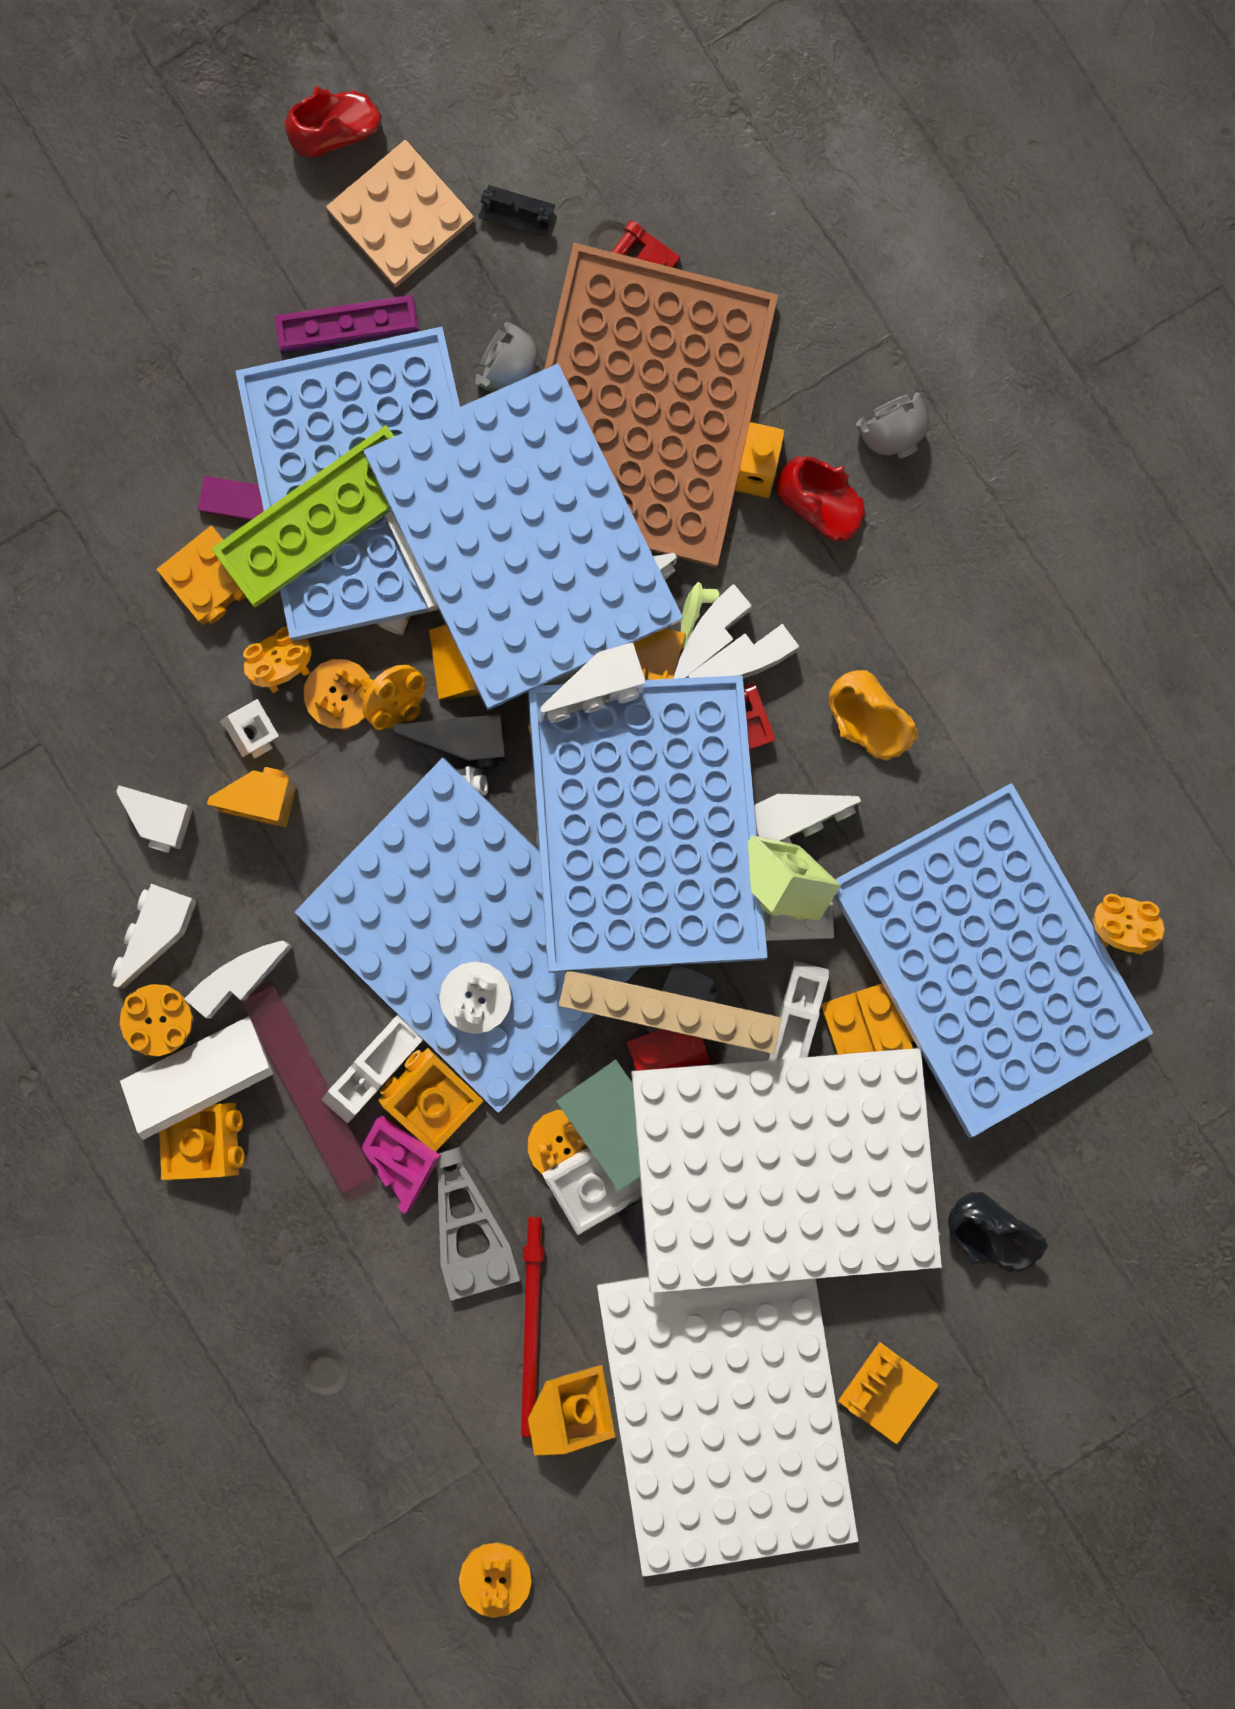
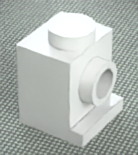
[220,699,279,759]

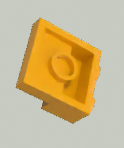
[156,525,246,626]
[820,984,914,1055]
[378,1048,484,1152]
[159,1103,245,1180]

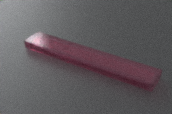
[242,985,375,1193]

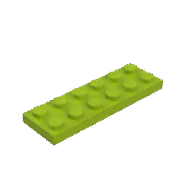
[211,425,394,608]

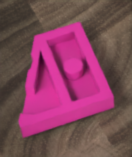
[362,1116,440,1214]

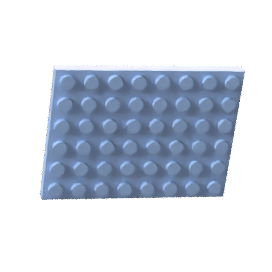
[236,327,460,641]
[363,364,683,710]
[528,675,767,973]
[295,758,639,1113]
[834,783,1153,1138]

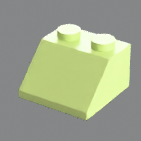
[748,836,841,921]

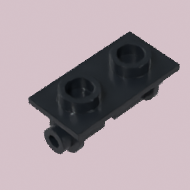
[478,185,555,238]

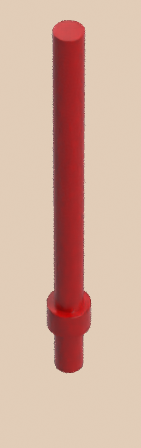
[520,1216,545,1437]

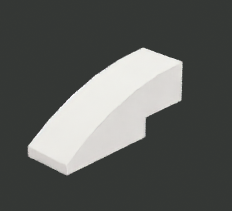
[673,584,752,679]
[687,624,799,678]
[185,941,292,1019]
[768,960,829,1060]
[321,1015,424,1123]

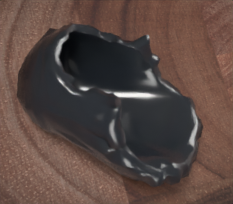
[948,1192,1048,1273]

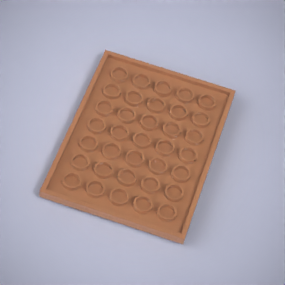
[544,243,778,568]

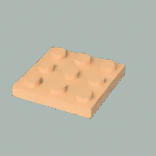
[326,140,475,288]

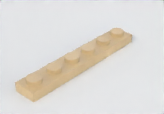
[559,970,782,1054]

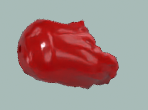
[284,85,382,158]
[775,456,866,542]

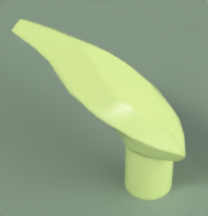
[681,582,719,649]

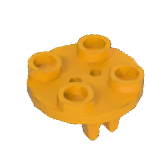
[243,627,312,693]
[304,659,370,730]
[359,665,426,730]
[1093,894,1165,955]
[120,984,193,1056]
[528,1110,587,1174]
[459,1542,532,1618]

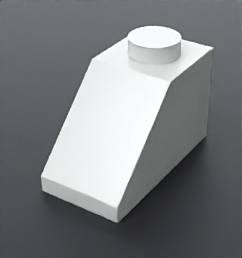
[117,785,193,853]

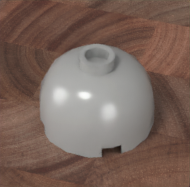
[475,322,540,392]
[856,392,929,458]

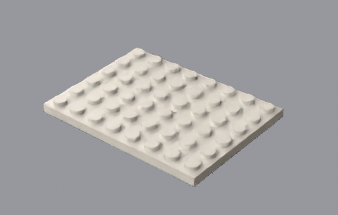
[631,1048,942,1293]
[597,1276,858,1577]

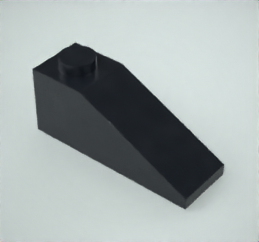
[393,714,506,769]

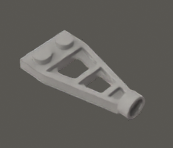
[435,1147,520,1301]

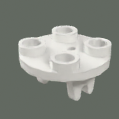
[439,961,512,1034]

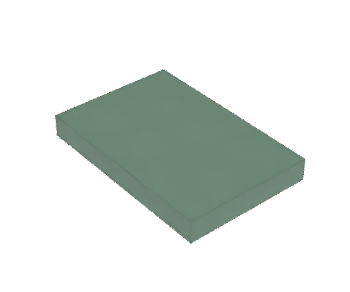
[556,1060,640,1192]

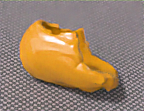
[829,670,918,760]

